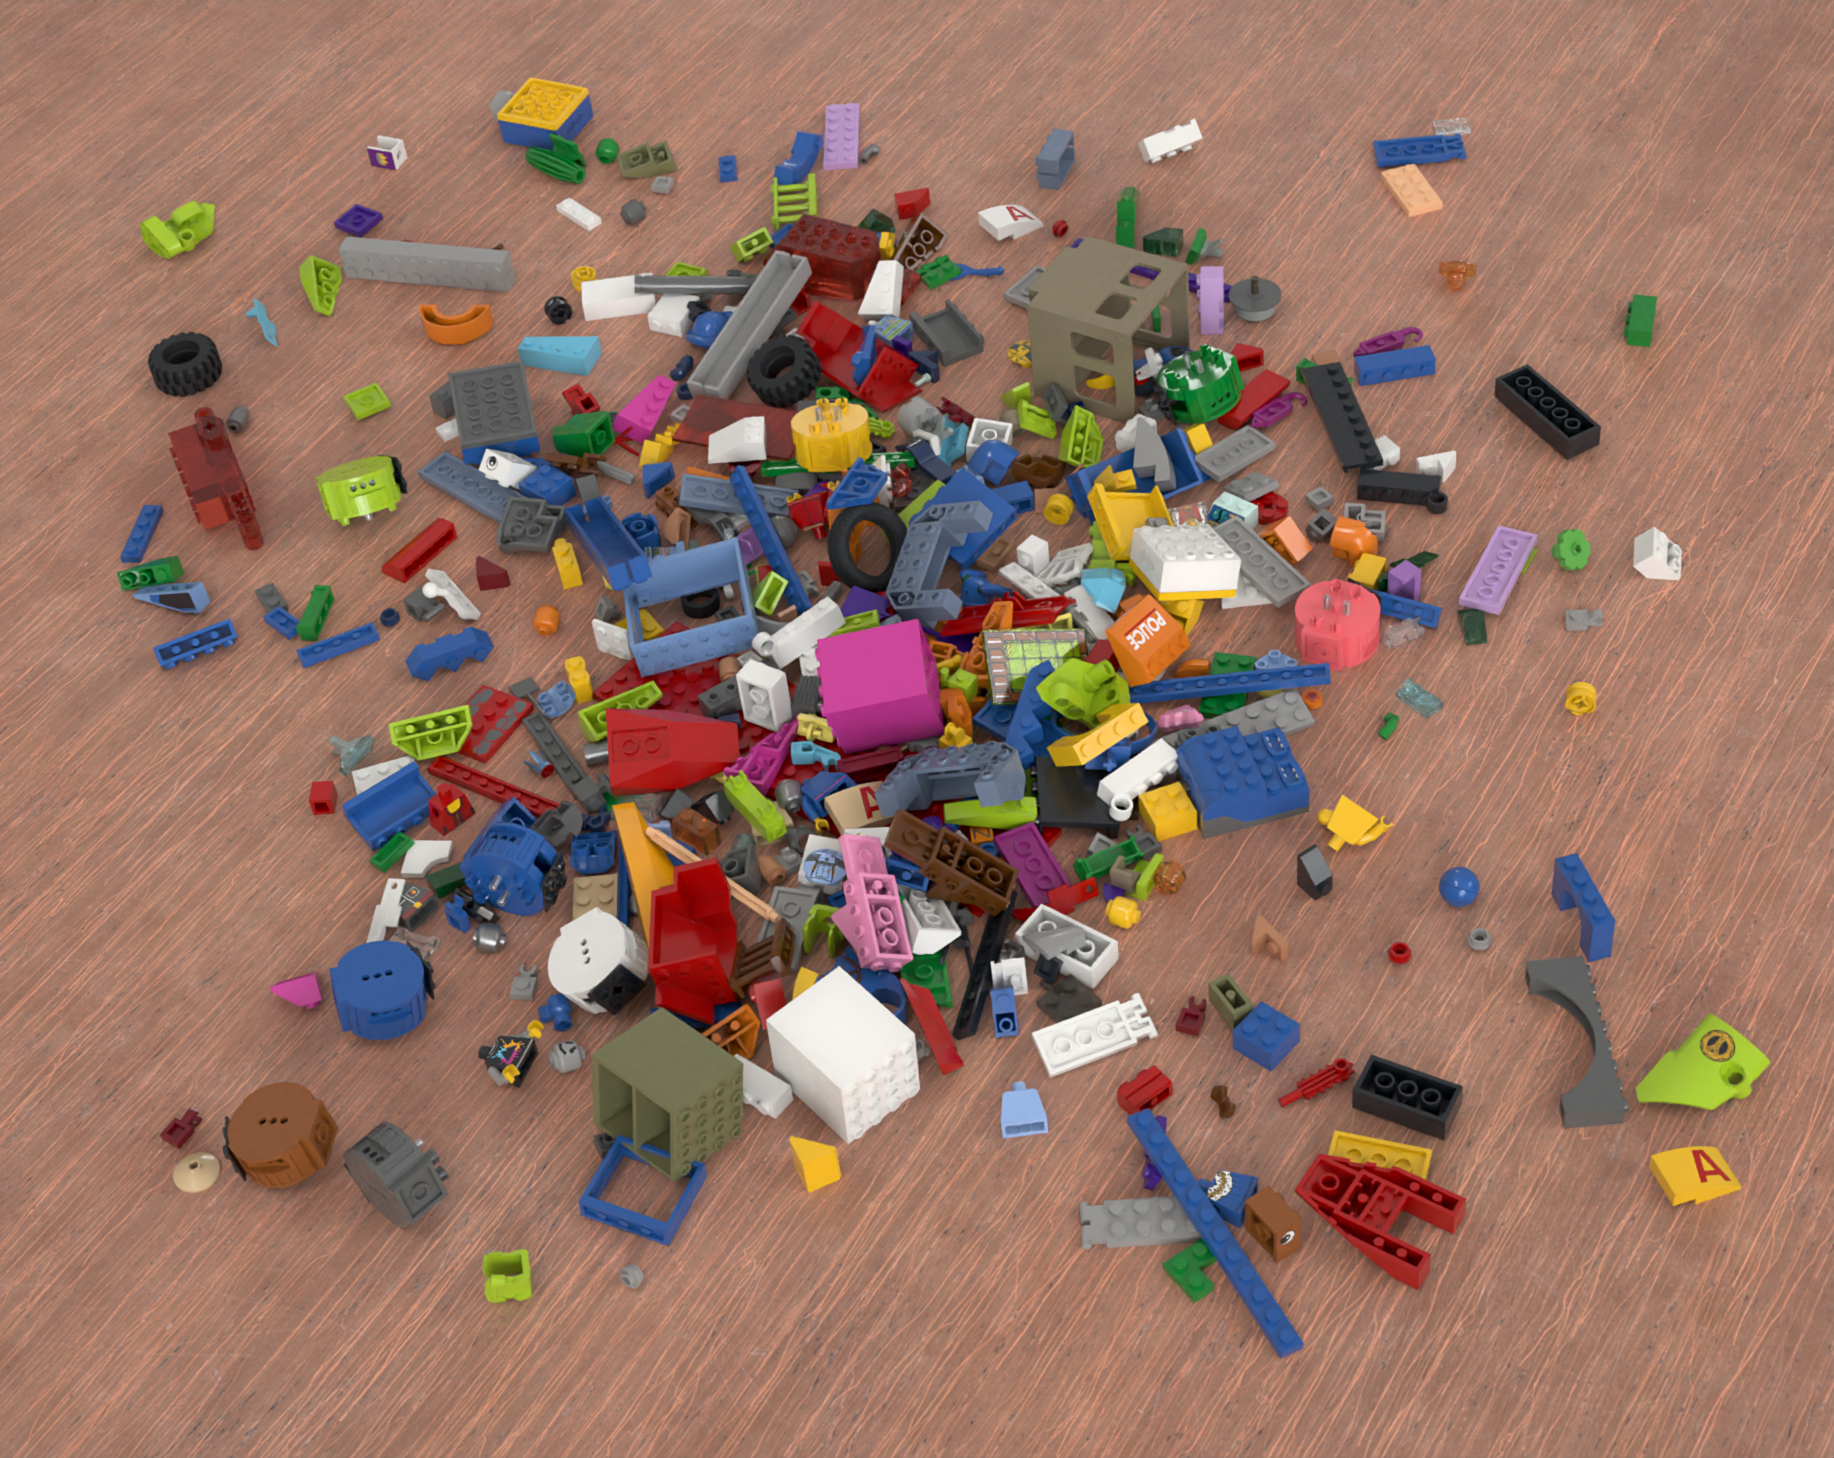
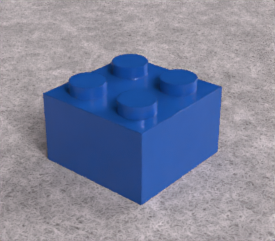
[519,463,576,506]
[1233,1001,1300,1071]

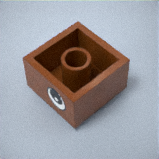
[1245,1186,1302,1263]

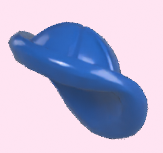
[685,311,734,350]

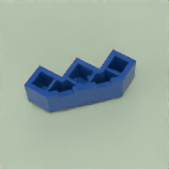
[405,627,494,681]

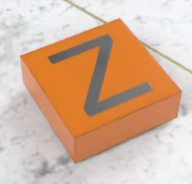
[970,826,993,846]

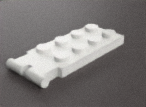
[1031,993,1158,1078]

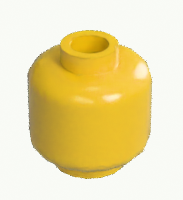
[1105,896,1141,929]

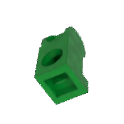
[816,387,851,402]

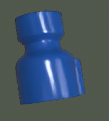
[538,993,573,1031]

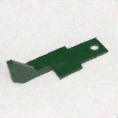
[1378,551,1439,593]

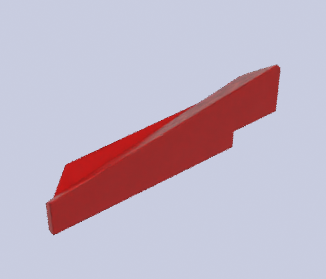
[900,979,965,1075]

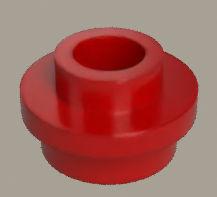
[1052,219,1069,237]
[1388,942,1411,964]

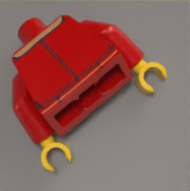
[787,480,840,540]

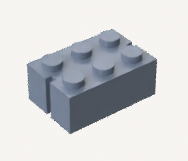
[1035,128,1075,190]

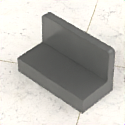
[1042,383,1069,424]

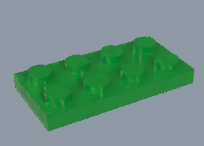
[1198,652,1257,719]

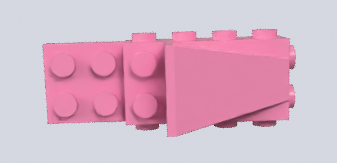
[831,834,913,972]

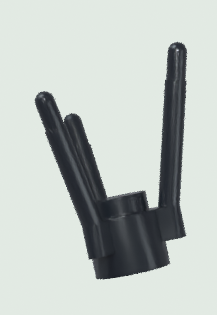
[939,926,973,974]

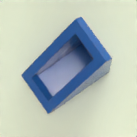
[642,462,675,499]

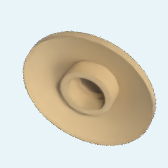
[173,1152,221,1193]

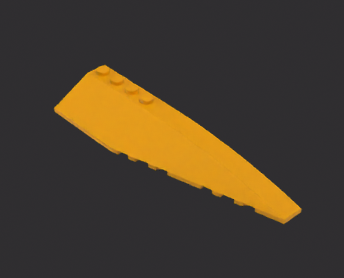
[612,802,674,988]

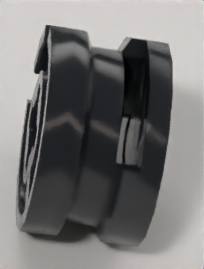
[544,296,573,325]

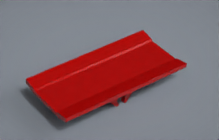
[940,590,1077,636]

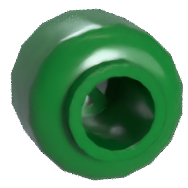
[595,138,620,164]

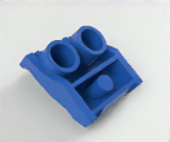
[570,830,618,874]

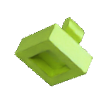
[1115,563,1137,586]

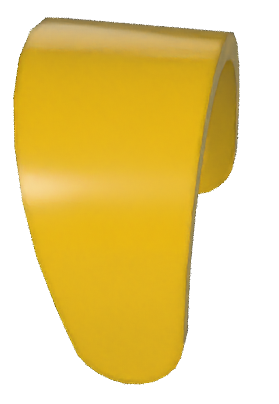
[1086,361,1115,389]

